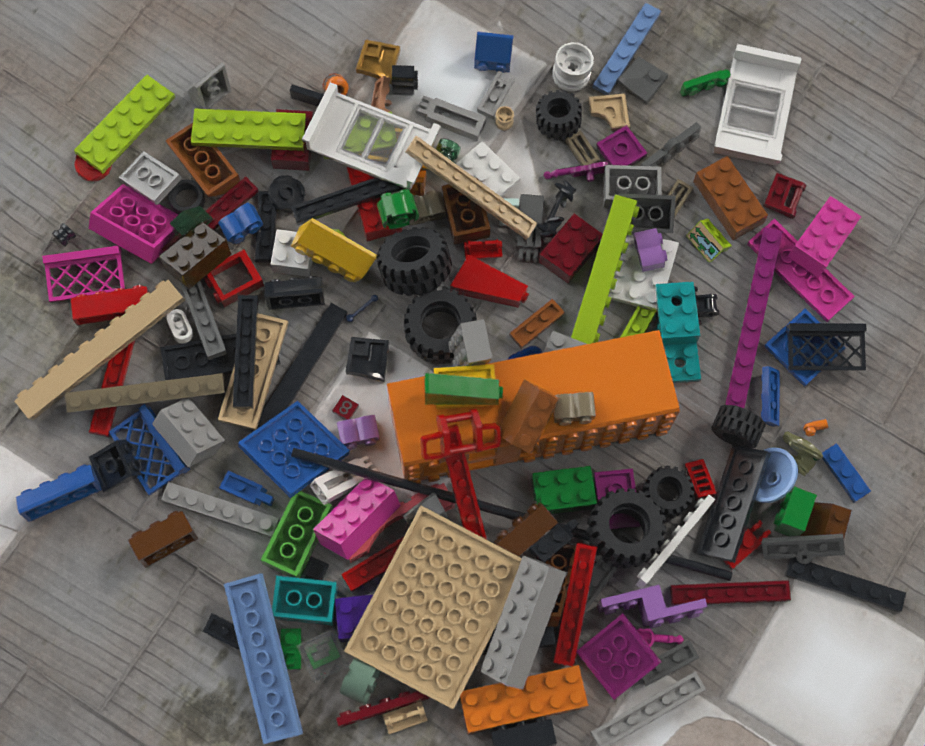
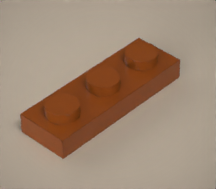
[509,299,565,349]

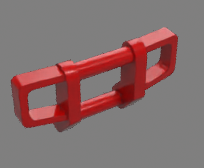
[420,408,501,460]

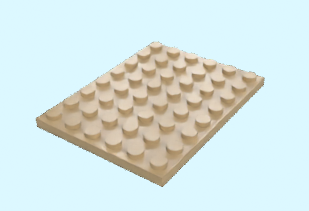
[344,506,522,709]

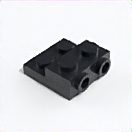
[89,439,141,492]

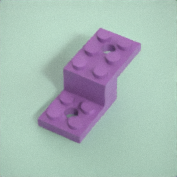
[597,585,707,629]

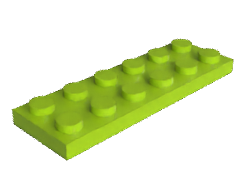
[74,75,175,174]
[191,109,306,151]

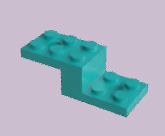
[655,282,701,383]

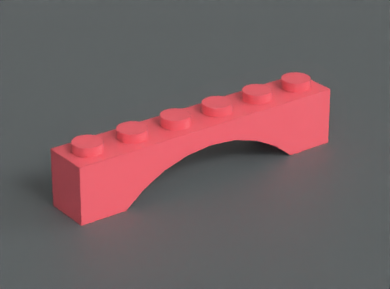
[349,483,455,563]

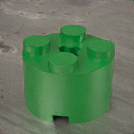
[377,189,419,229]

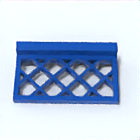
[109,404,191,495]

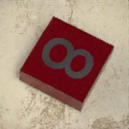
[332,395,359,420]

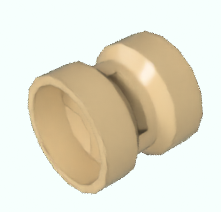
[495,106,514,131]

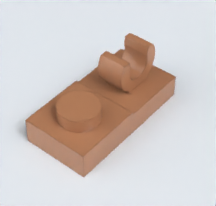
[371,76,392,112]

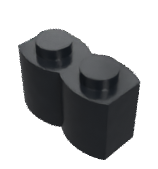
[392,65,418,95]

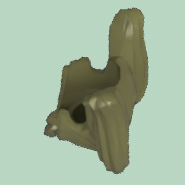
[782,431,823,476]

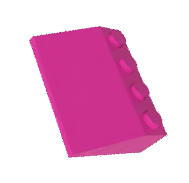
[88,184,185,264]

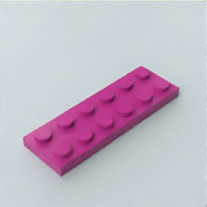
[747,219,855,322]

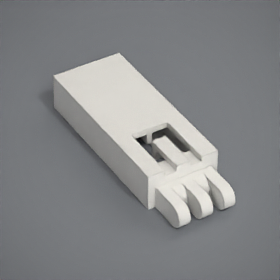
[310,456,378,505]

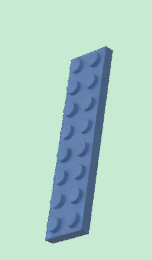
[224,573,303,744]

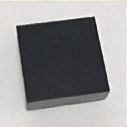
[303,556,329,580]

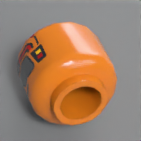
[323,73,349,96]

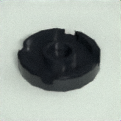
[268,175,306,212]

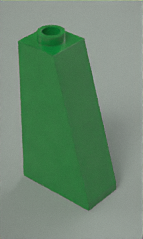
[425,373,503,405]

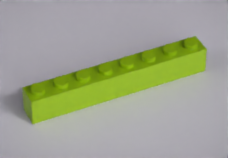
[571,194,640,344]

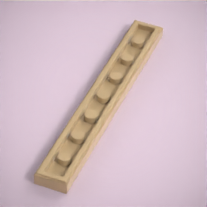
[405,136,537,239]

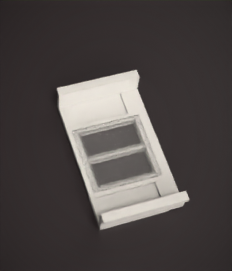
[713,44,801,166]
[302,82,441,190]

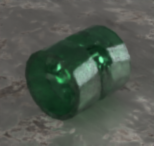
[436,138,461,163]

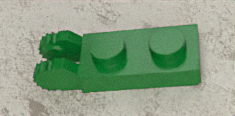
[680,69,731,97]

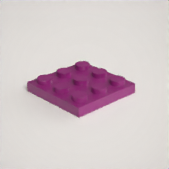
[577,614,661,700]

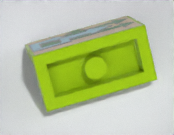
[686,219,732,262]

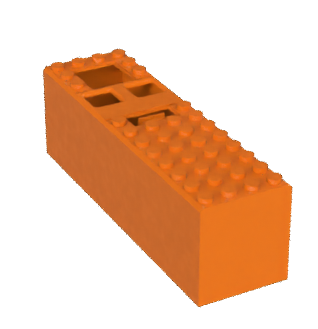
[387,330,680,483]

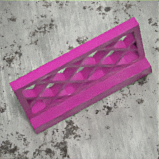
[42,246,125,302]

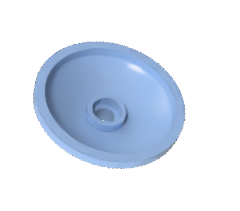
[755,448,798,503]

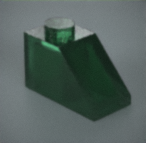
[170,206,213,239]

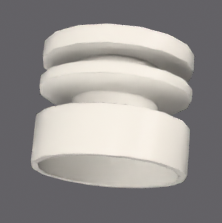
[552,42,594,92]

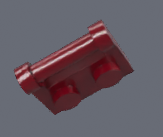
[763,172,807,219]

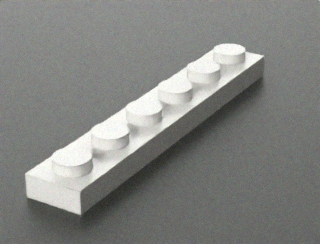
[636,495,715,589]

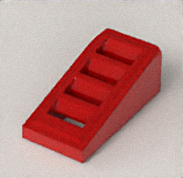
[685,459,716,501]

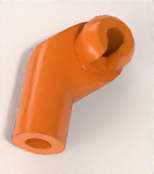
[803,419,828,437]

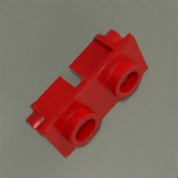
[464,239,502,259]

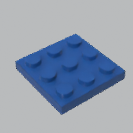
[764,308,846,387]

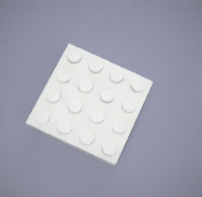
[609,232,679,312]

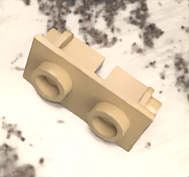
[383,701,428,734]

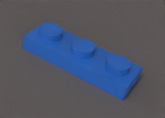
[761,366,780,427]
[822,443,871,503]

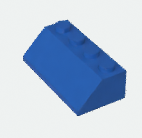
[16,465,102,522]

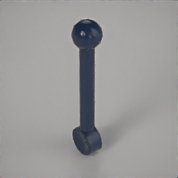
[346,295,378,322]

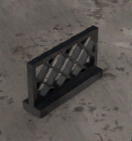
[786,323,867,371]

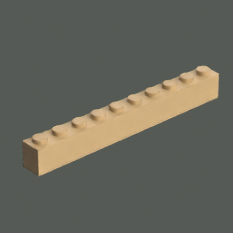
[14,280,185,420]

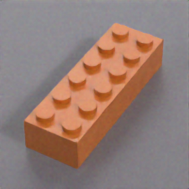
[460,665,589,735]

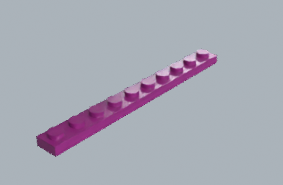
[725,227,783,408]

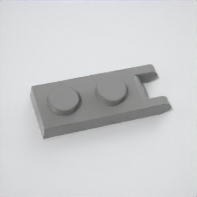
[477,71,515,119]

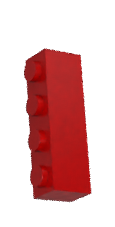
[70,285,150,325]

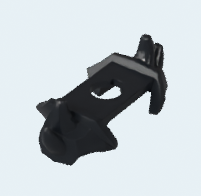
[536,180,576,238]

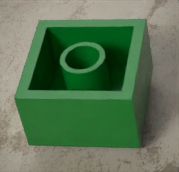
[773,486,817,537]

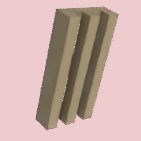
[565,131,600,166]
[667,179,693,218]

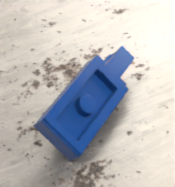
[219,471,275,506]

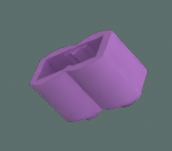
[634,228,668,272]
[337,415,380,450]

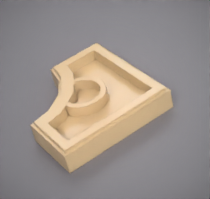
[589,94,630,131]

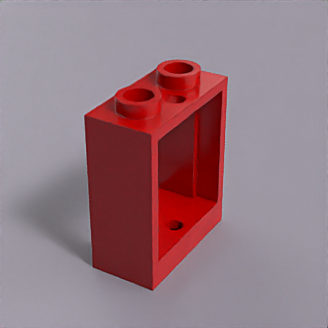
[204,249,264,307]

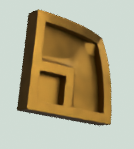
[356,39,401,85]

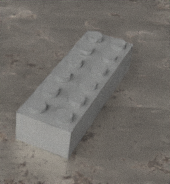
[480,556,566,690]

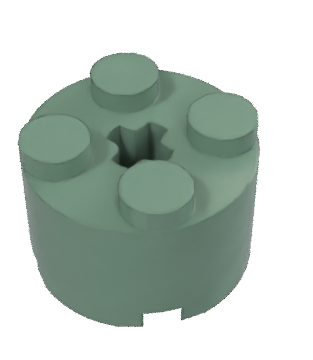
[340,657,382,705]

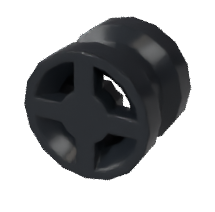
[52,223,76,246]

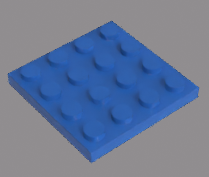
[238,401,350,498]

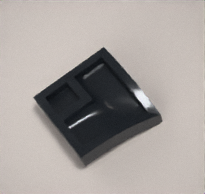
[345,337,390,382]

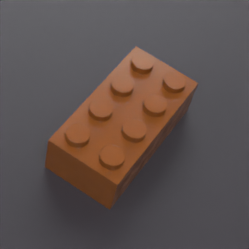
[693,156,768,240]

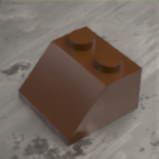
[800,502,852,537]

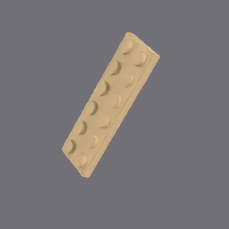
[218,313,289,430]

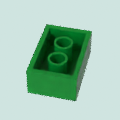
[531,466,597,514]

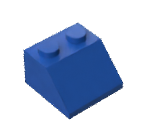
[474,31,513,73]

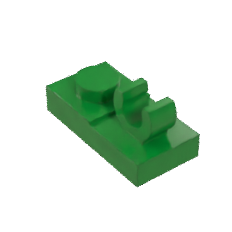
[281,628,302,670]

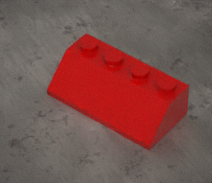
[346,167,402,242]

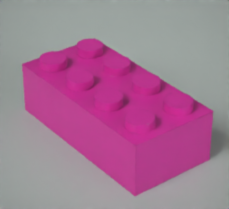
[787,196,862,278]
[313,478,401,560]

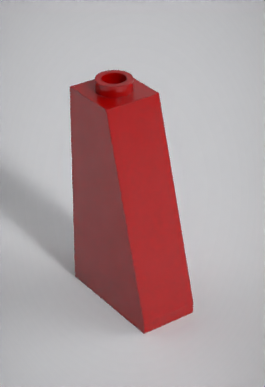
[450,255,529,308]

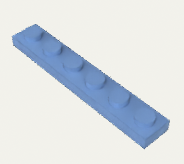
[593,3,661,95]

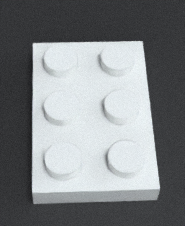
[456,141,520,197]

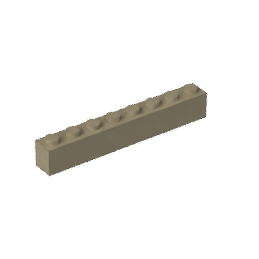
[65,373,226,412]

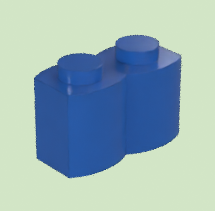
[218,203,263,244]

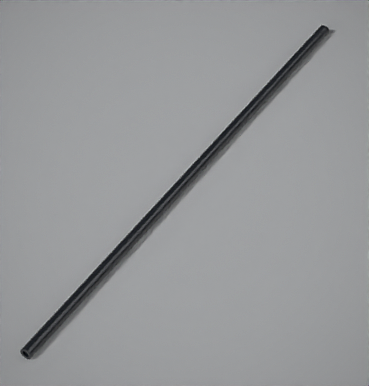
[291,448,733,581]

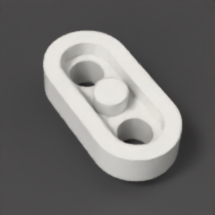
[167,309,193,344]

